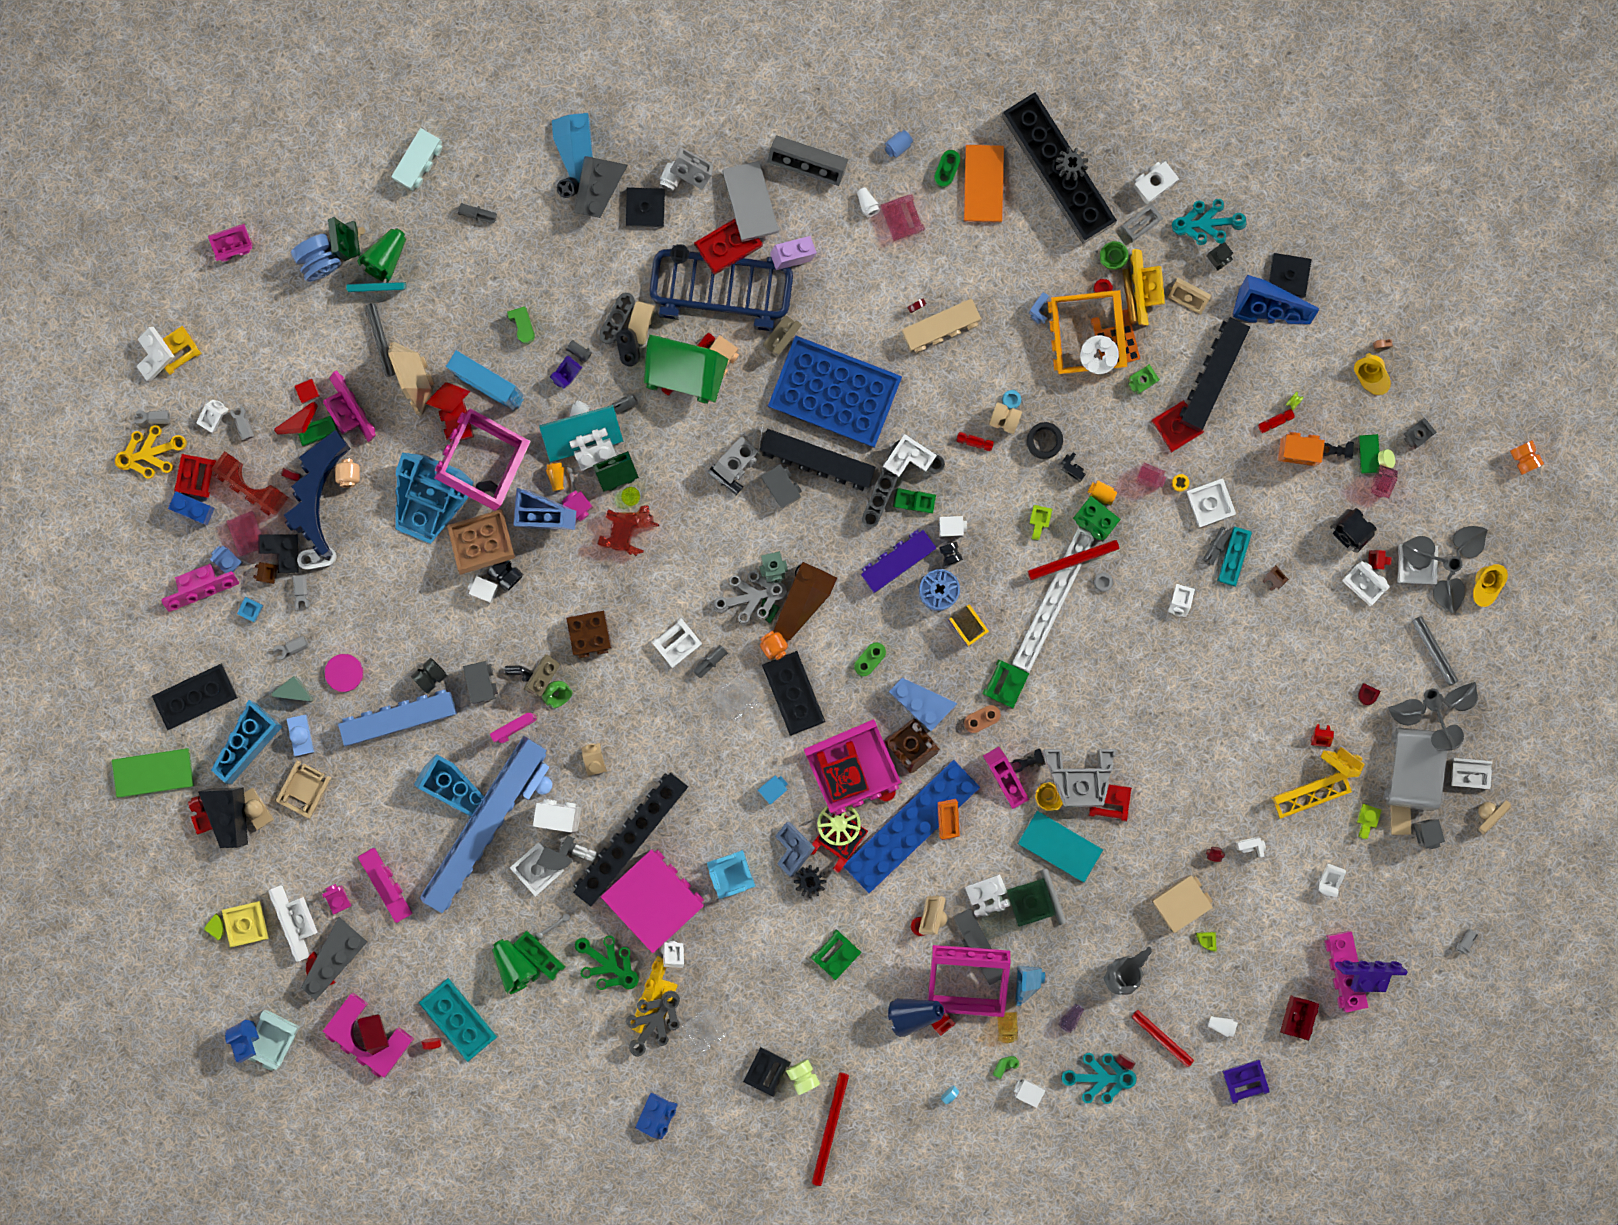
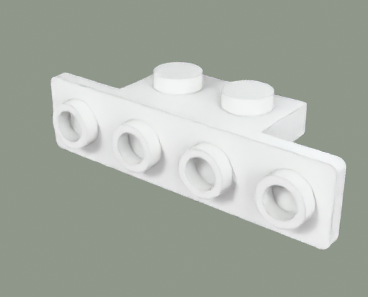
[268,886,318,962]

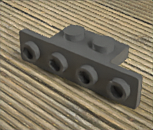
[954,909,1002,985]

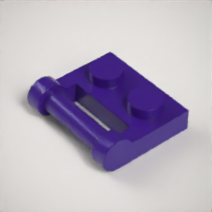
[1222,1059,1270,1104]

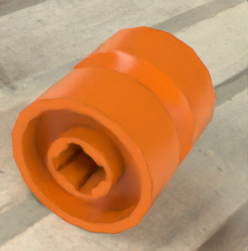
[1510,440,1544,475]

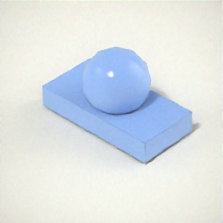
[287,715,314,756]
[522,762,553,800]

